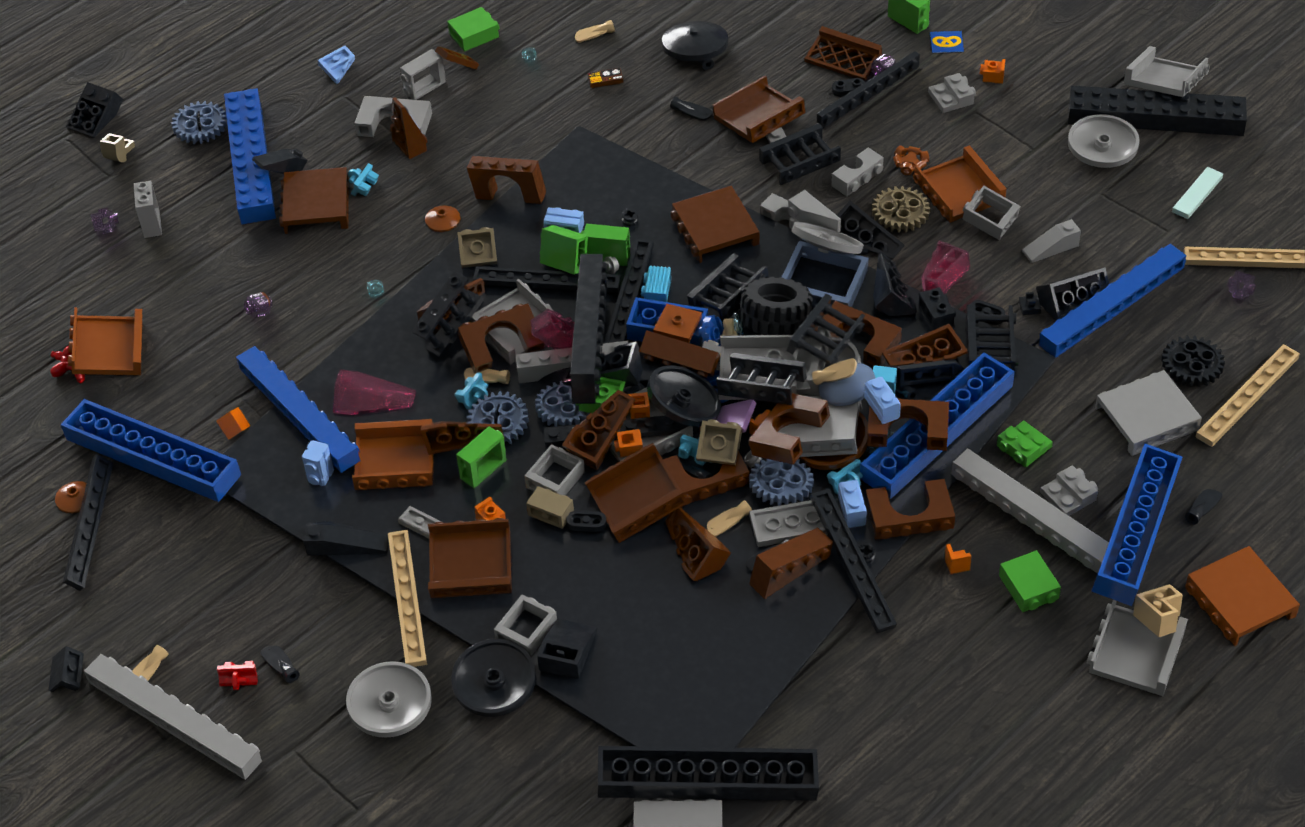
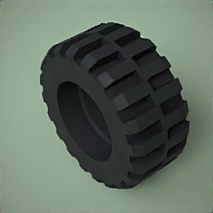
[740,277,813,335]

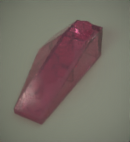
[333,370,416,415]

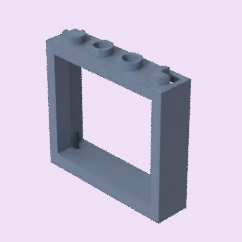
[782,241,869,308]

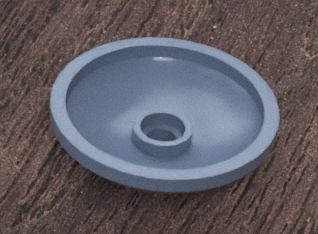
[818,363,875,406]

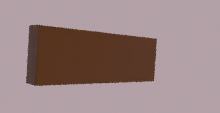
[435,46,479,70]

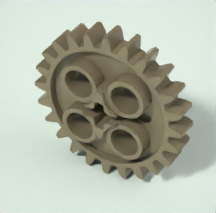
[872,186,930,233]

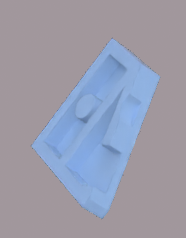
[318,46,355,84]

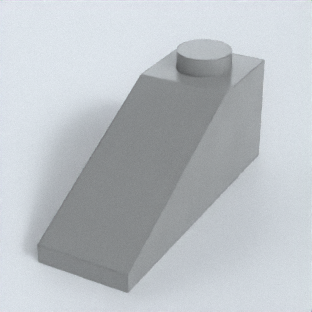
[788,190,841,232]
[1022,219,1081,263]

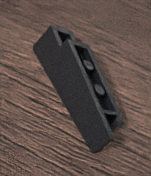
[884,359,966,386]

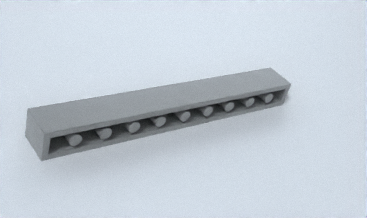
[951,448,1109,573]
[84,654,262,780]

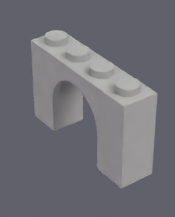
[355,96,432,137]

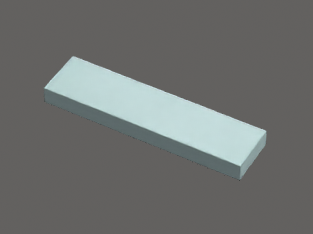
[1172,167,1223,219]

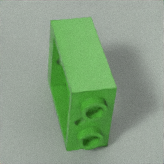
[456,426,507,488]

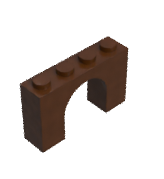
[467,156,546,204]
[814,301,902,367]
[457,303,545,374]
[749,393,830,465]
[867,399,949,451]
[663,451,749,505]
[865,479,955,539]

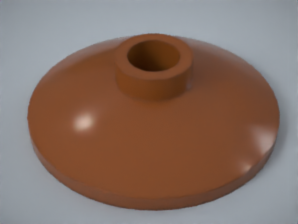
[425,205,460,232]
[55,481,87,513]

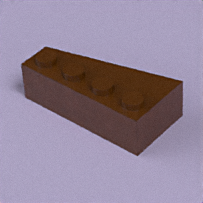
[639,330,720,378]
[749,527,834,599]

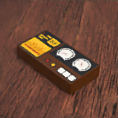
[587,68,624,88]

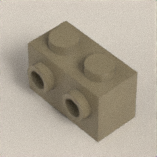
[526,486,574,529]

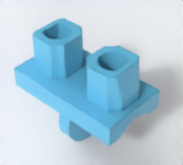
[348,163,379,196]
[455,372,488,410]
[678,434,712,466]
[827,459,863,494]

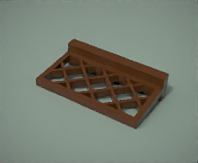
[804,26,883,81]

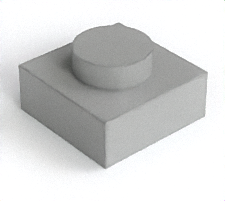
[766,127,786,144]
[701,340,722,355]

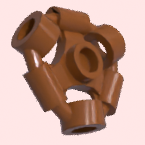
[893,145,929,175]

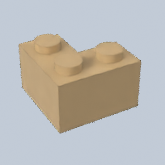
[1133,584,1183,637]

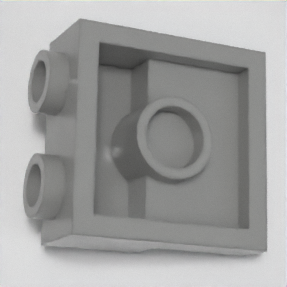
[928,73,976,113]
[1040,465,1098,516]

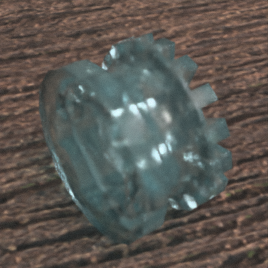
[522,47,537,63]
[367,280,384,298]

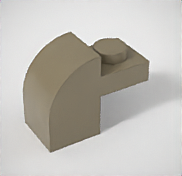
[100,133,135,162]

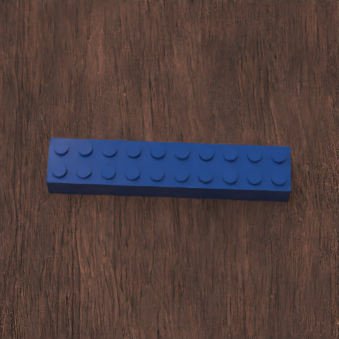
[224,88,276,224]
[860,353,1015,499]
[61,399,242,502]
[1092,443,1183,606]

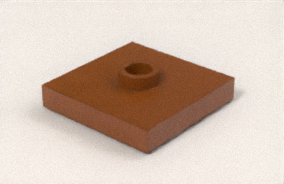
[653,303,702,343]

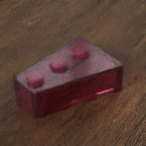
[921,240,970,294]
[530,309,575,350]

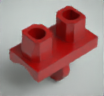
[217,661,258,690]

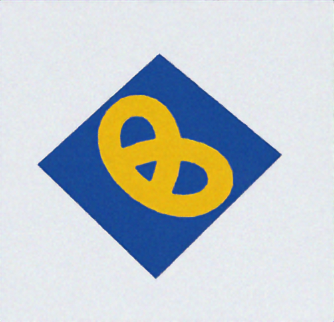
[930,31,964,53]

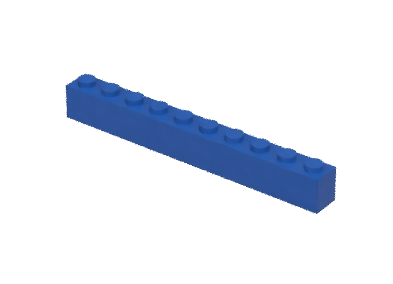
[1039,244,1187,358]
[236,346,360,473]

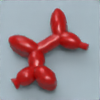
[50,345,85,383]

